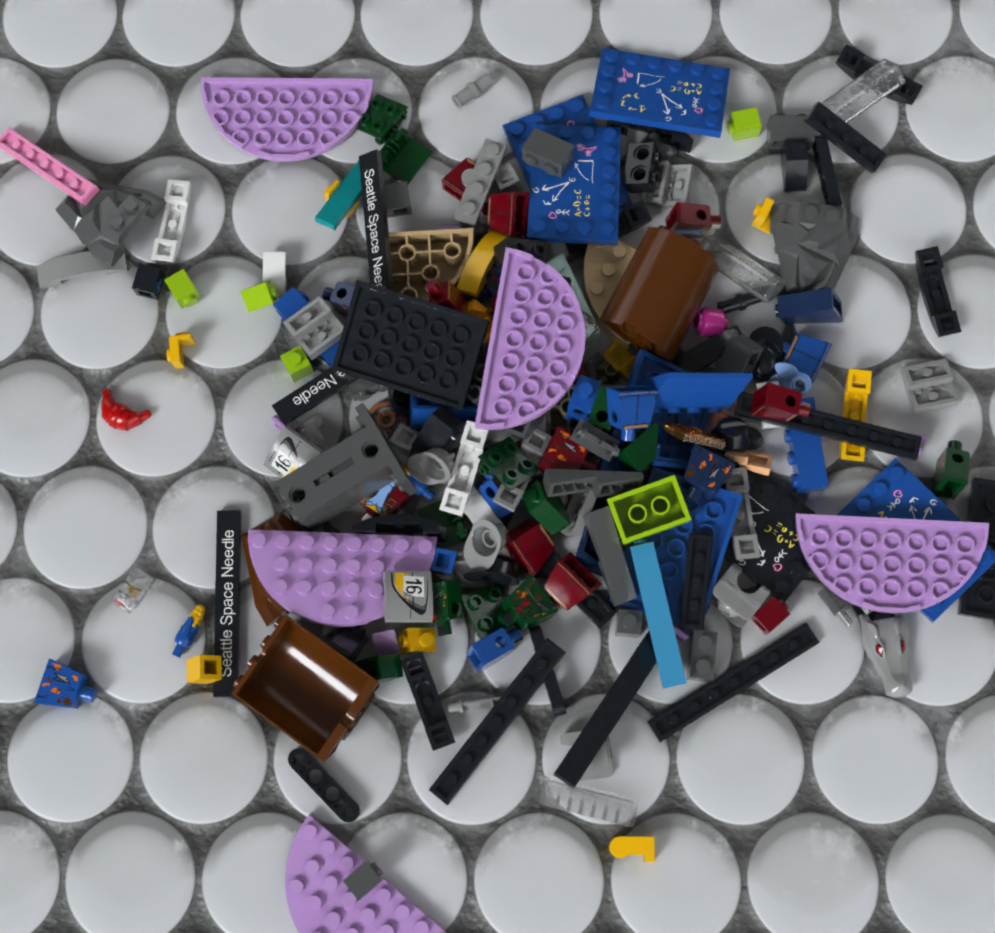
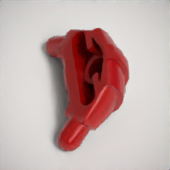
[101,388,152,431]

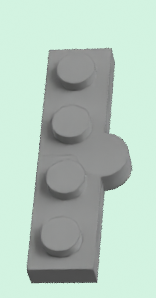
[454,138,507,226]

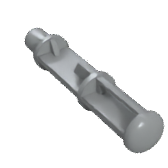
[448,693,504,713]

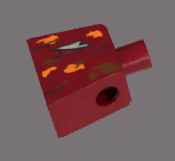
[539,426,598,473]

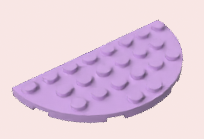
[201,77,374,162]
[475,247,586,430]
[795,513,989,613]
[248,529,437,627]
[285,814,447,933]

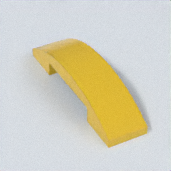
[456,229,517,297]
[840,369,872,462]

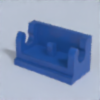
[650,443,693,473]

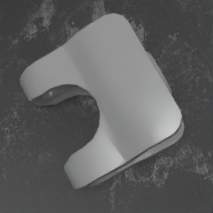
[709,563,771,627]
[560,731,614,781]

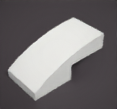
[263,251,287,300]

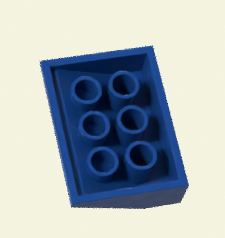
[635,372,753,414]

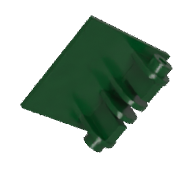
[356,94,408,145]
[380,128,432,185]
[478,436,541,491]
[416,500,472,549]
[462,583,515,639]

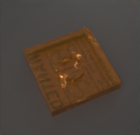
[664,422,726,450]

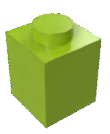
[726,107,762,141]
[164,269,201,309]
[240,280,278,313]
[280,345,314,383]

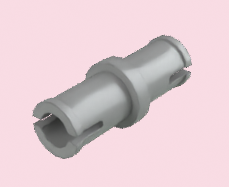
[451,73,494,108]

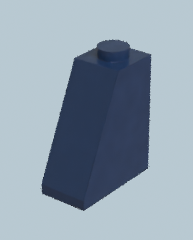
[775,288,843,324]

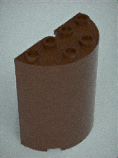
[599,225,719,363]
[231,614,380,762]

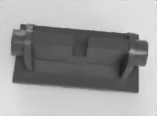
[569,419,621,462]

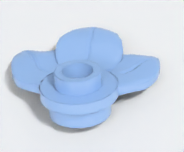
[767,362,812,394]

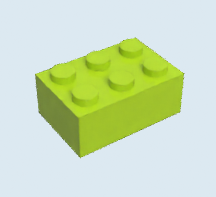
[607,475,692,546]

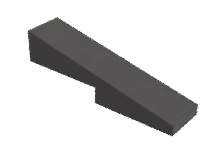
[542,469,644,498]
[583,506,637,607]

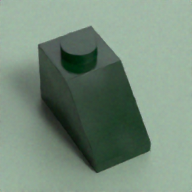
[616,422,659,473]
[522,480,571,536]
[355,653,403,683]

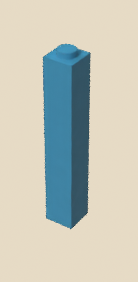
[630,539,687,689]

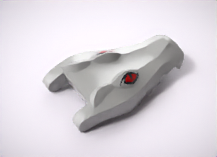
[859,613,913,698]

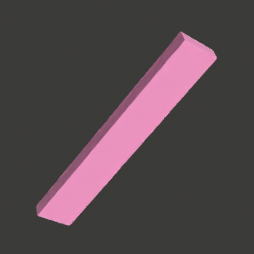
[0,127,100,206]

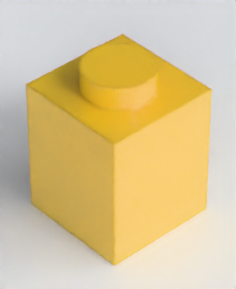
[187,655,222,684]

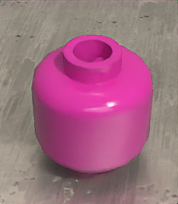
[693,307,729,337]

